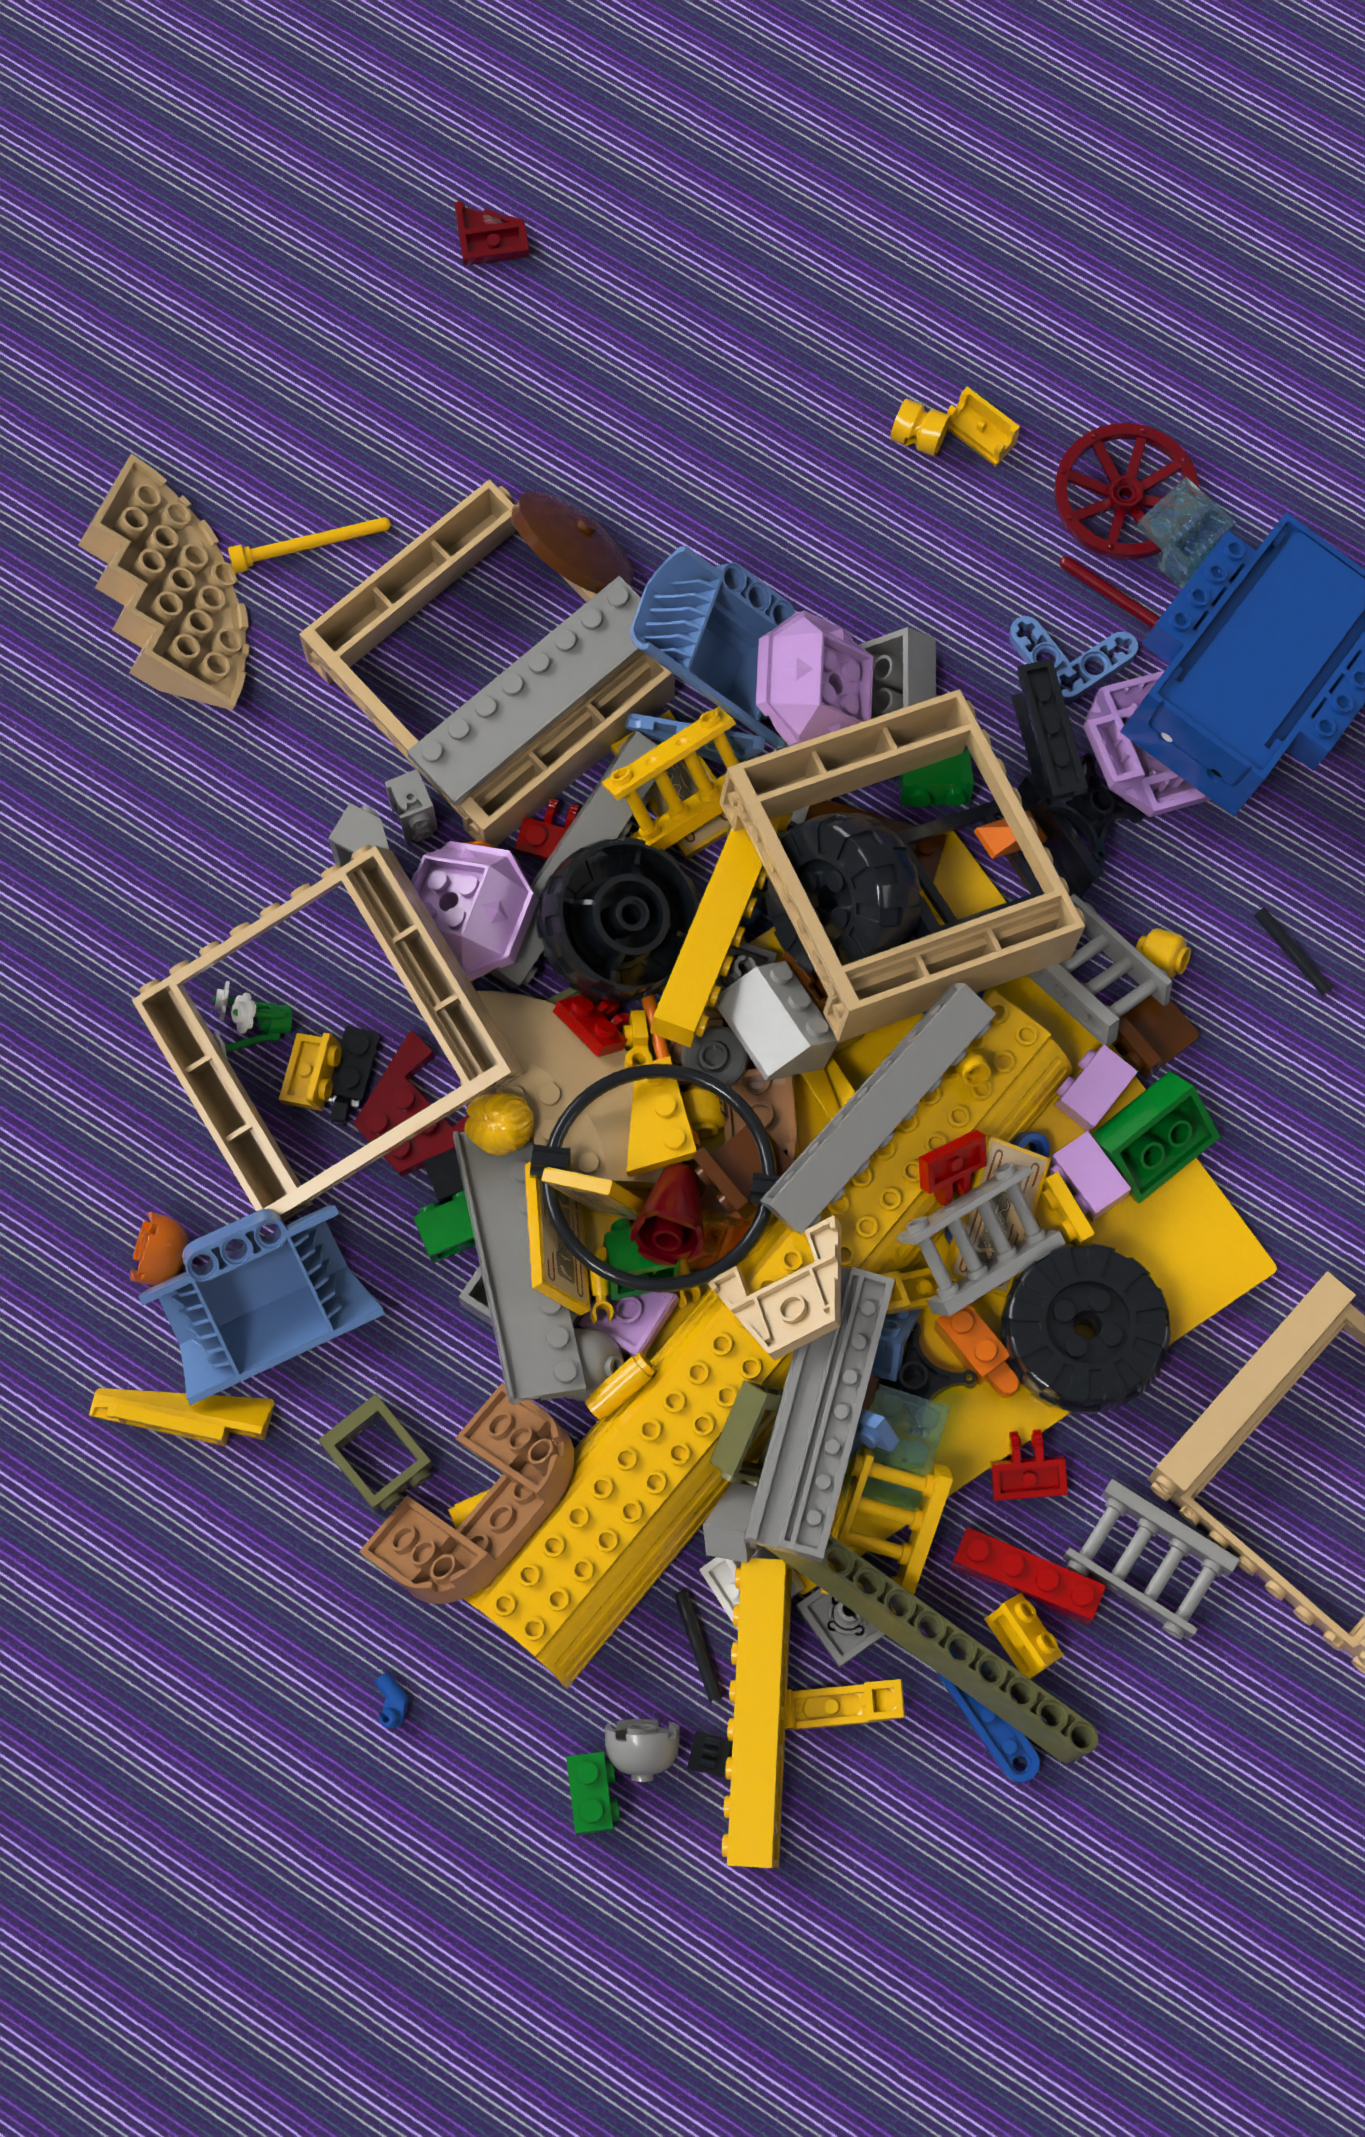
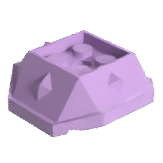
[756,610,873,746]
[1083,671,1211,817]
[411,841,539,981]

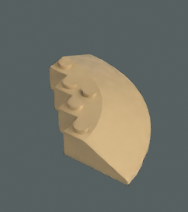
[78,454,249,710]
[460,991,683,1189]

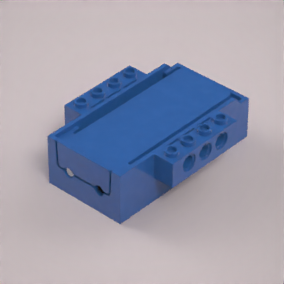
[1120,512,1365,816]

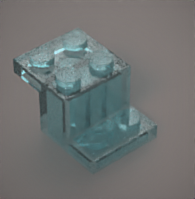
[1137,477,1236,589]
[843,1384,950,1511]

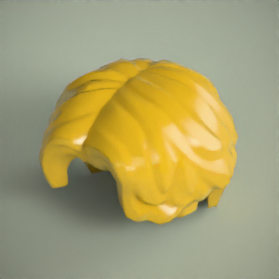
[464,1091,534,1156]

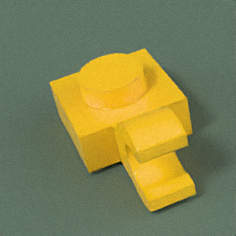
[622,1010,652,1069]

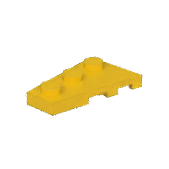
[626,1056,697,1177]

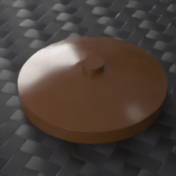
[512,491,634,594]

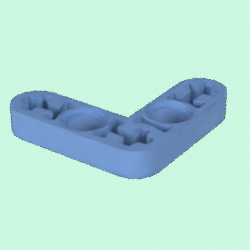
[1009,616,1138,704]

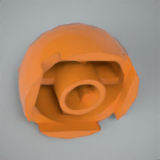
[130,1212,188,1286]

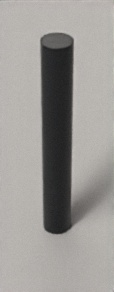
[1254,907,1333,997]
[674,1590,723,1702]

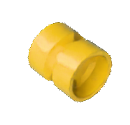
[890,398,951,457]

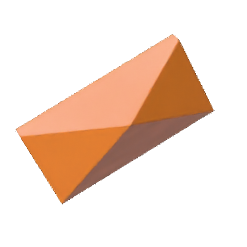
[974,810,1048,859]

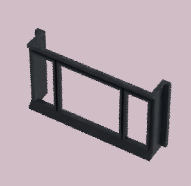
[896,773,1104,939]

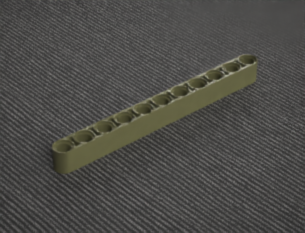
[765,1535,1099,1763]

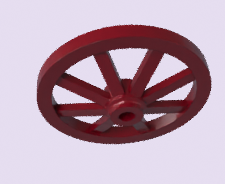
[1054,423,1199,560]

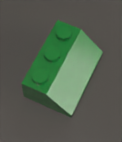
[1091,1071,1221,1204]

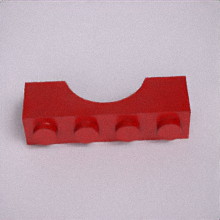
[950,1527,1106,1626]

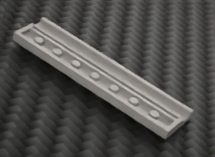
[407,576,641,806]
[453,1131,586,1405]
[743,1267,895,1563]

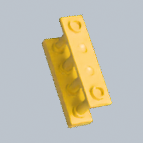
[601,706,745,850]
[820,1444,953,1613]

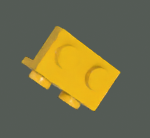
[278,1032,342,1111]
[984,1593,1064,1679]

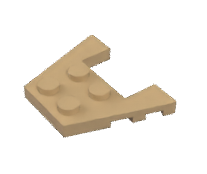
[708,1215,841,1360]

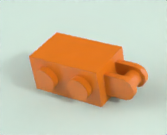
[933,1304,1019,1398]

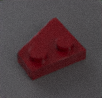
[454,201,530,266]

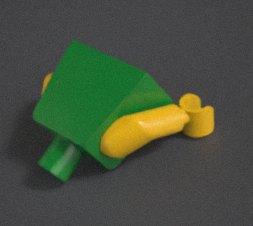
[590,1218,701,1324]

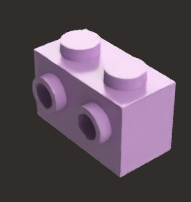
[1054,1045,1138,1131]
[1049,1131,1131,1222]

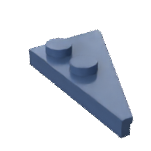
[625,713,766,765]

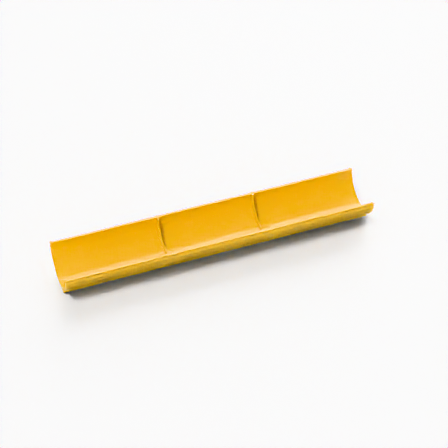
[463,989,1074,1689]

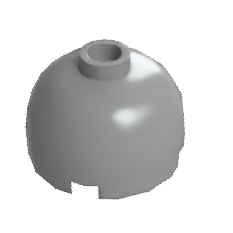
[566,1328,624,1402]
[605,1719,680,1782]

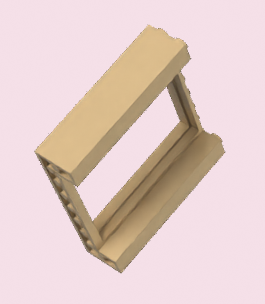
[299,479,675,847]
[719,689,1085,1043]
[132,844,525,1225]
[1147,1271,1365,1675]

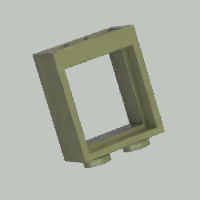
[709,1380,783,1487]
[318,1394,433,1513]

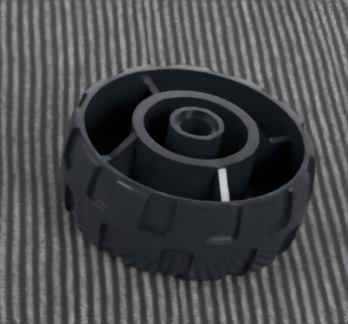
[765,812,922,975]
[536,837,699,1003]
[1001,1243,1171,1414]

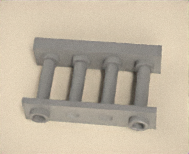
[1027,894,1172,1046]
[896,1163,1066,1316]
[1062,1479,1240,1640]

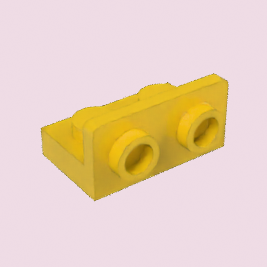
[1034,1172,1095,1247]

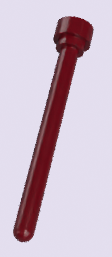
[1059,556,1160,628]

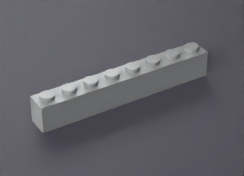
[489,731,669,989]
[760,982,996,1234]

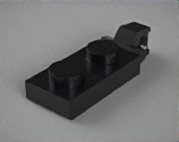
[327,1026,381,1126]

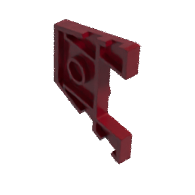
[353,1031,470,1177]

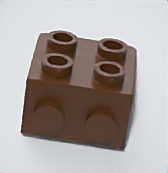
[1112,995,1199,1080]
[692,1125,793,1220]

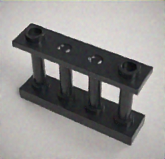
[1011,659,1088,820]

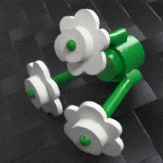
[212,981,292,1060]

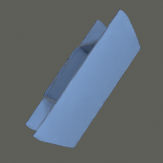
[629,546,795,750]
[138,1205,385,1405]

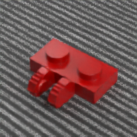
[514,798,580,861]
[553,995,630,1057]
[918,1130,987,1206]
[990,1429,1068,1501]

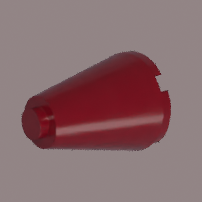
[630,1163,705,1266]

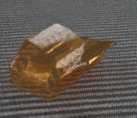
[687,1209,751,1272]

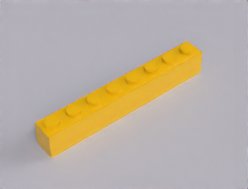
[650,812,793,1048]
[722,1558,793,1868]

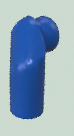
[374,1671,409,1729]

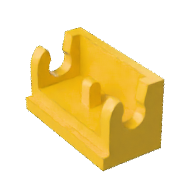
[947,386,1020,467]

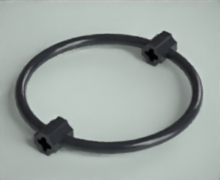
[530,1064,781,1293]

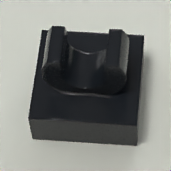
[687,1731,732,1778]

